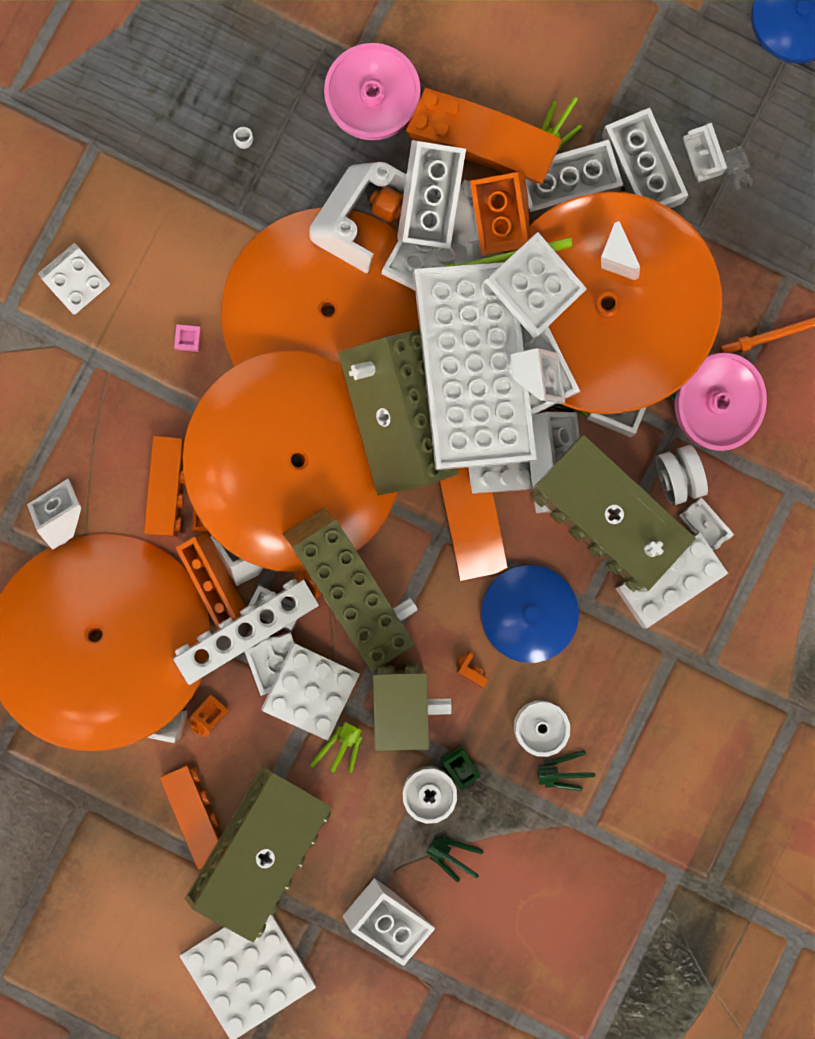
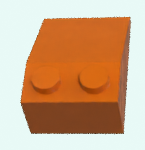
[470,172,530,255]

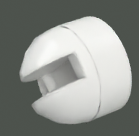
[233,127,253,149]

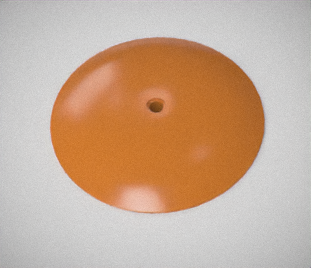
[510,192,722,414]
[221,208,420,366]
[183,351,397,572]
[0,534,210,751]

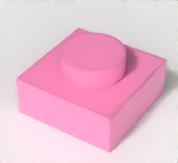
[174,324,202,352]

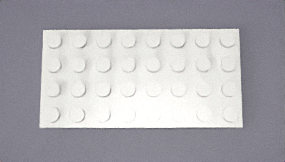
[413,262,537,470]

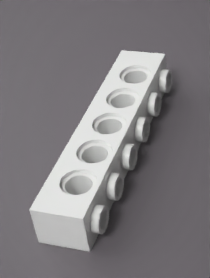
[172,578,319,685]

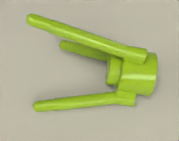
[541,97,582,152]
[310,722,363,773]

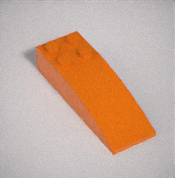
[406,88,562,184]
[439,467,508,581]

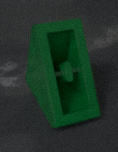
[440,744,481,790]

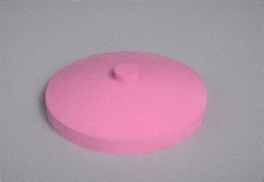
[324,43,420,140]
[674,353,767,451]

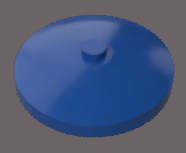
[751,0,815,63]
[481,565,579,663]

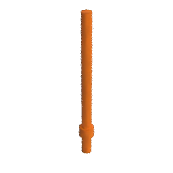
[719,317,815,353]

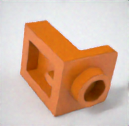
[456,651,488,688]
[188,695,229,738]

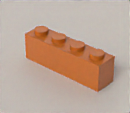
[144,436,185,537]
[176,533,246,629]
[160,763,221,870]

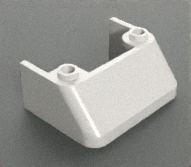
[309,162,407,274]

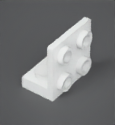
[38,242,110,314]

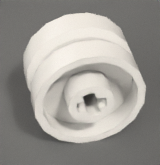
[656,445,708,506]
[513,700,570,757]
[403,765,457,824]

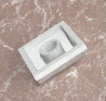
[601,221,640,280]

